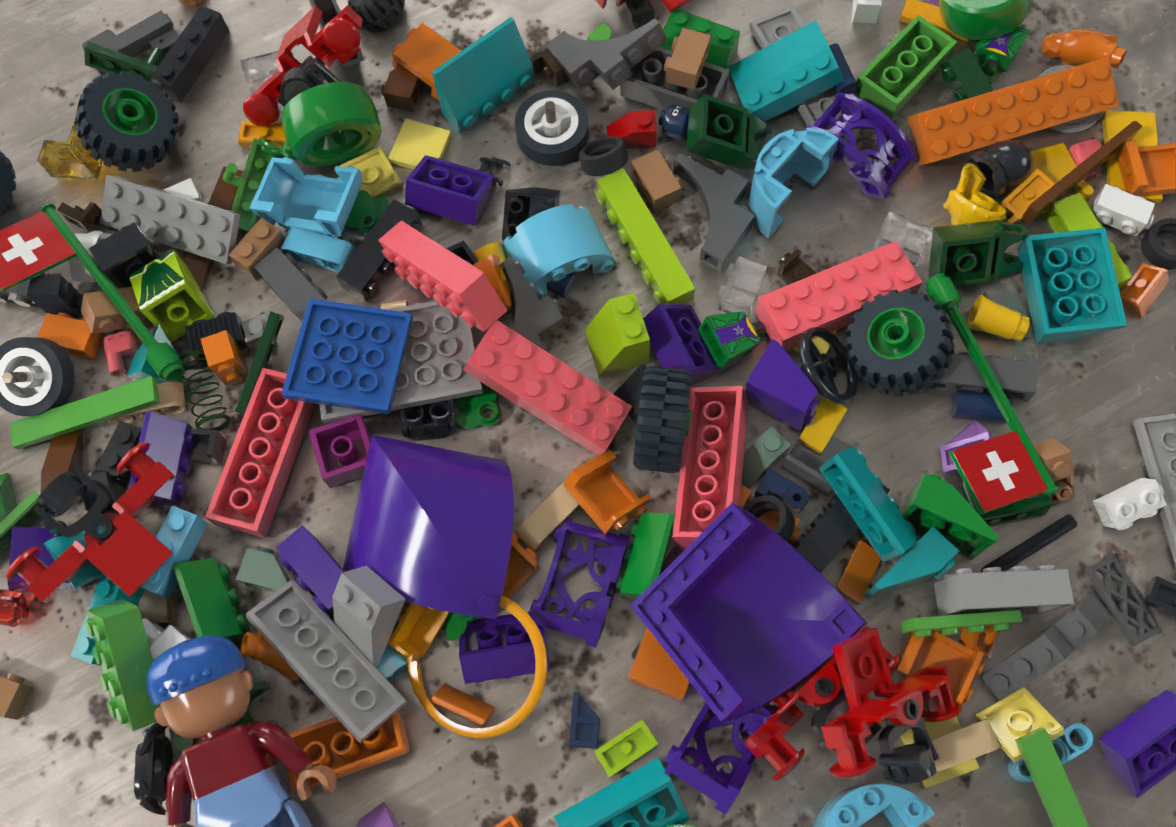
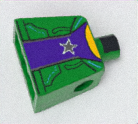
[974,26,1030,76]
[698,311,765,371]

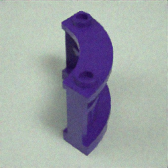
[804,92,918,199]
[529,519,630,648]
[664,702,779,815]

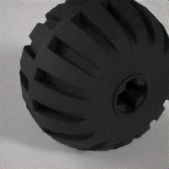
[348,0,405,30]

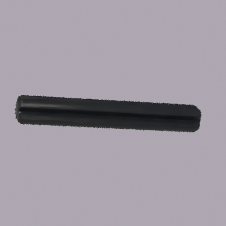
[981,514,1078,572]

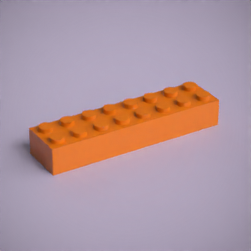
[907,57,1119,166]

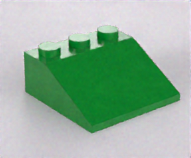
[900,474,998,560]

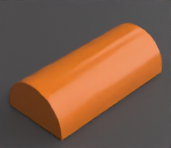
[287,711,410,794]

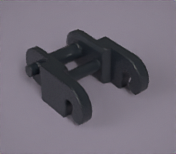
[479,157,511,186]

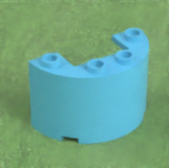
[749,128,839,238]
[250,157,363,238]
[502,205,616,300]
[813,784,935,827]

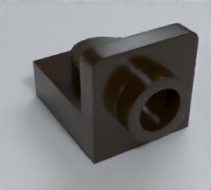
[530,48,565,87]
[57,201,101,232]
[777,249,816,285]

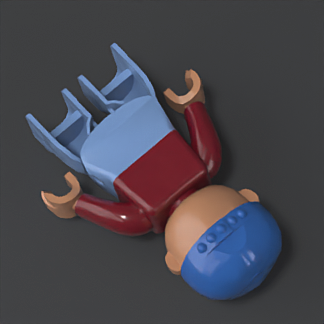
[146,635,337,827]

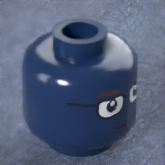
[659,105,689,140]

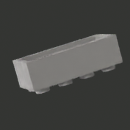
[934,565,1074,616]

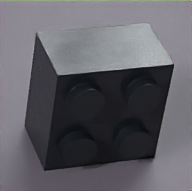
[89,222,160,289]

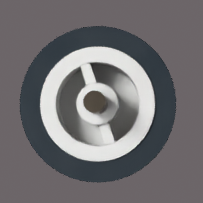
[515,90,589,165]
[0,337,75,416]

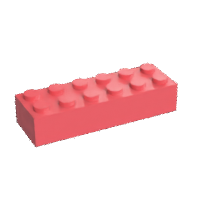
[378,221,507,332]
[755,241,923,351]
[463,320,632,456]
[205,368,316,539]
[673,386,749,550]

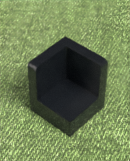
[190,428,227,465]

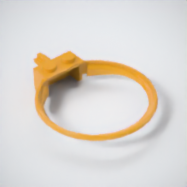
[388,596,548,739]

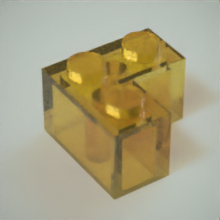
[37,121,103,180]

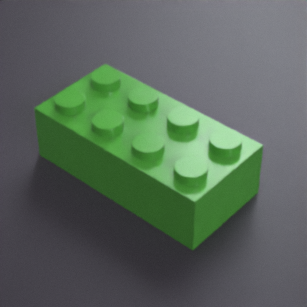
[856,15,957,120]
[85,598,160,731]

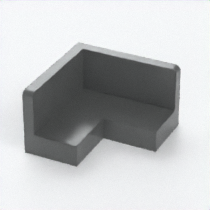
[781,436,860,496]

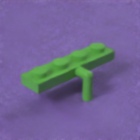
[223,138,275,234]
[901,610,1023,638]

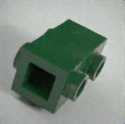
[940,48,993,102]

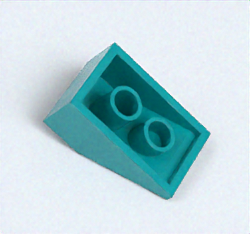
[864,527,959,600]

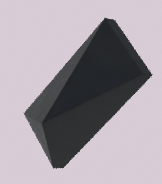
[613,364,647,423]

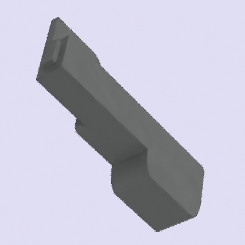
[82,10,179,75]

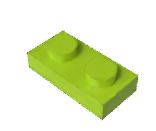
[594,719,658,778]

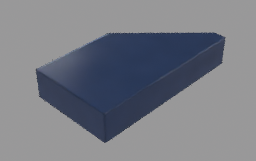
[569,692,600,749]

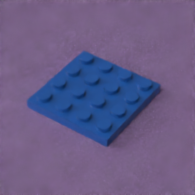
[281,298,413,414]

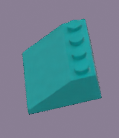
[432,17,535,133]
[728,20,844,122]
[1017,227,1127,345]

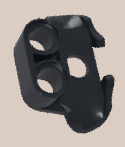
[134,722,174,815]

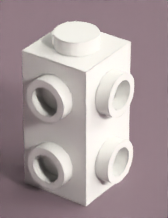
[1091,184,1155,236]
[1092,478,1167,530]

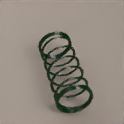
[179,350,231,431]

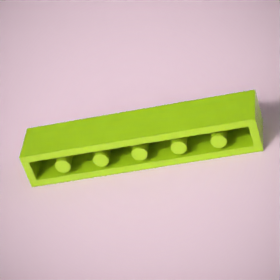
[595,168,695,305]

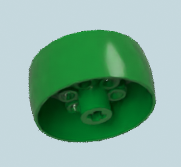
[938,0,1033,40]
[281,82,382,167]

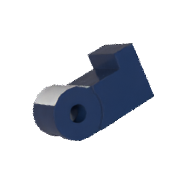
[753,468,809,514]

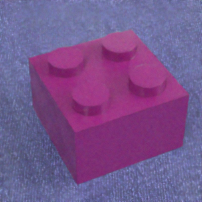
[308,414,371,488]

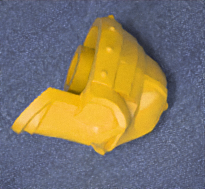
[942,163,1007,225]

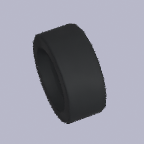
[579,136,628,176]
[1141,218,1176,270]
[743,495,795,542]

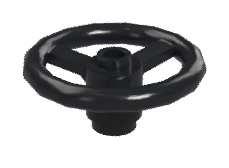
[799,327,858,405]

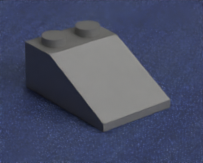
[332,566,405,668]

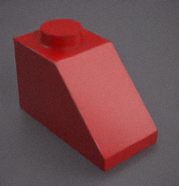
[606,110,657,149]

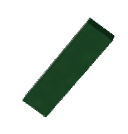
[235,311,284,414]

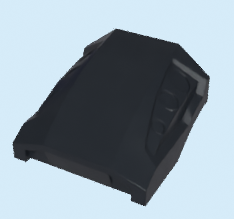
[400,399,456,441]

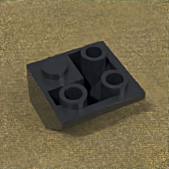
[502,187,560,240]

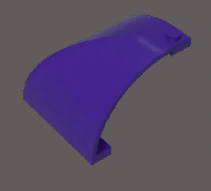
[343,435,514,620]
[630,503,868,722]

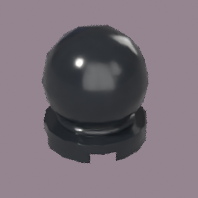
[965,140,1034,199]

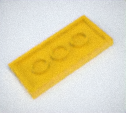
[1102,110,1163,204]

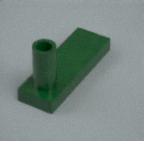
[84,41,165,82]
[959,483,1052,527]

